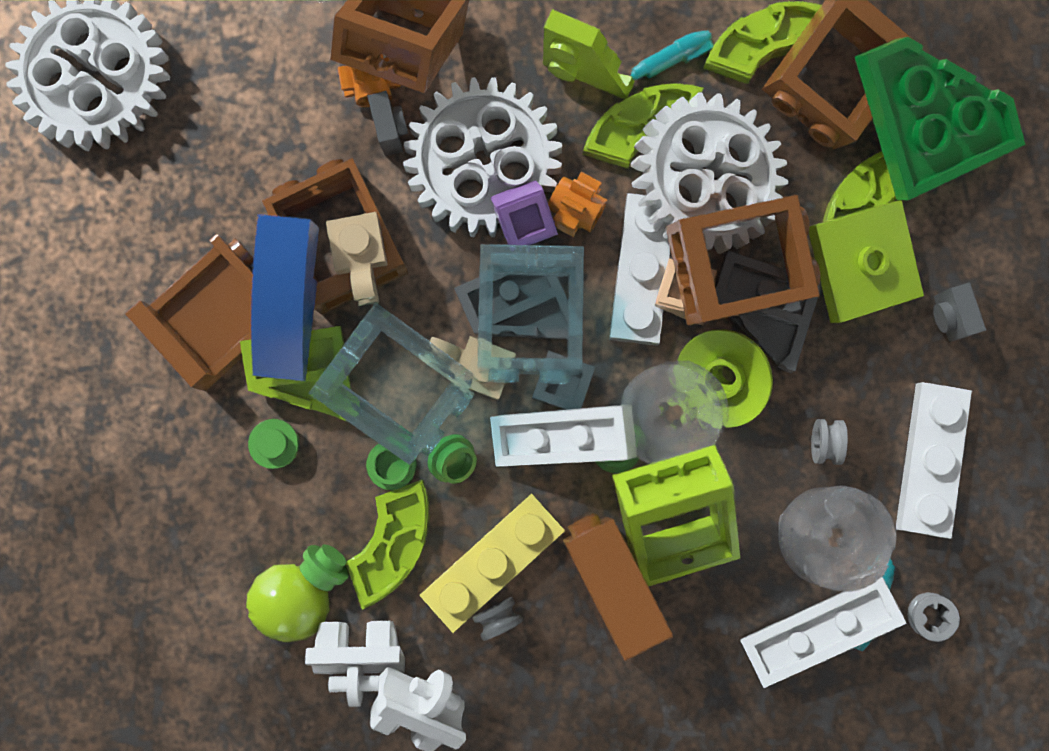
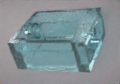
[477,244,584,384]
[308,302,474,465]

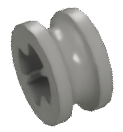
[811,419,848,465]
[907,592,960,642]

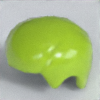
[246,564,330,642]

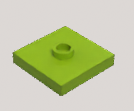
[809,200,924,323]

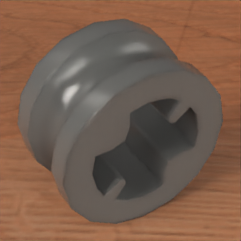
[472,597,524,641]

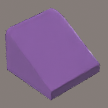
[490,180,558,252]

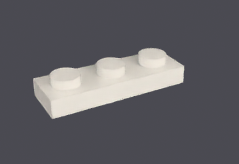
[609,193,670,346]
[895,382,972,539]
[490,405,637,466]
[741,575,907,688]

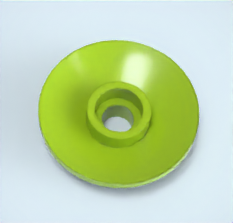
[675,329,773,428]

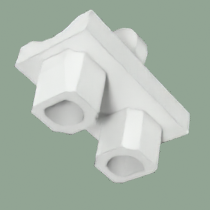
[305,621,405,707]
[370,666,466,751]

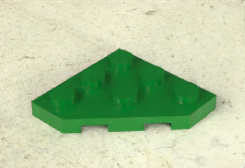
[855,37,1026,200]

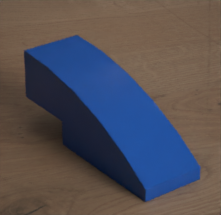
[251,214,319,382]

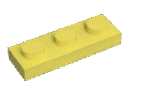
[420,494,565,633]

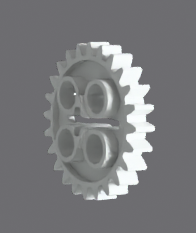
[5,0,170,151]
[403,77,562,237]
[631,93,788,254]

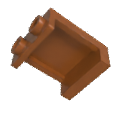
[125,234,254,391]

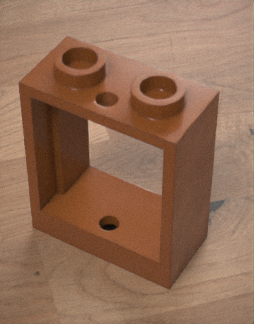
[330,0,469,93]
[761,0,914,149]
[262,158,409,315]
[666,195,820,325]
[563,513,673,661]

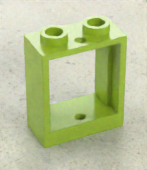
[613,445,740,587]

